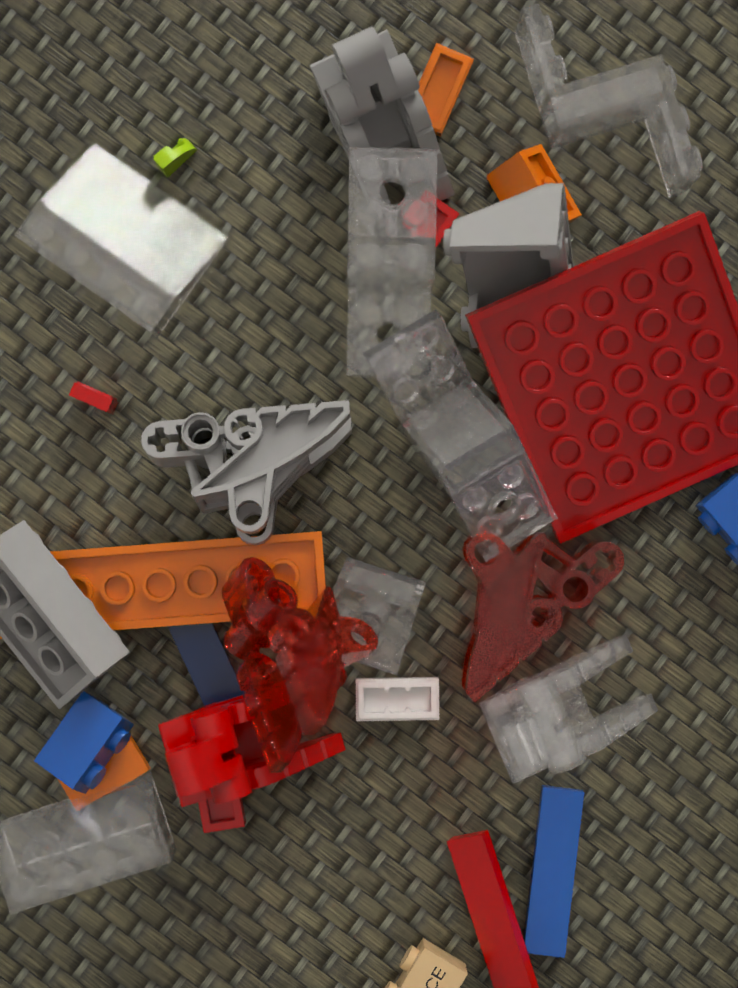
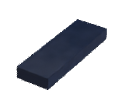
[168,623,245,706]

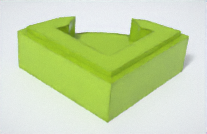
[153,138,197,178]

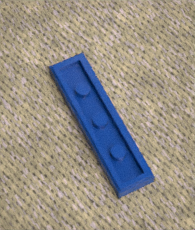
[524,785,584,958]

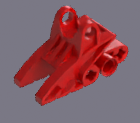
[158,671,346,807]

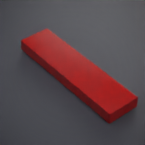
[446,830,539,988]

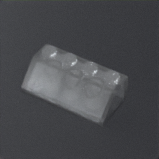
[0,772,177,915]

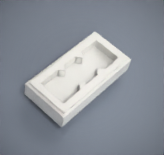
[356,677,439,721]

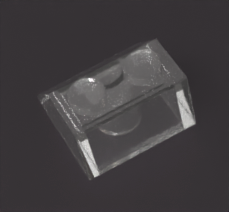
[317,557,426,675]

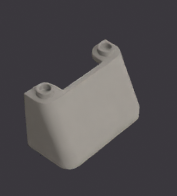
[444,183,574,348]

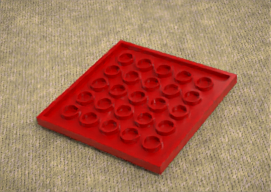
[465,211,738,544]

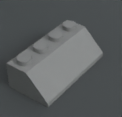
[0,520,129,709]

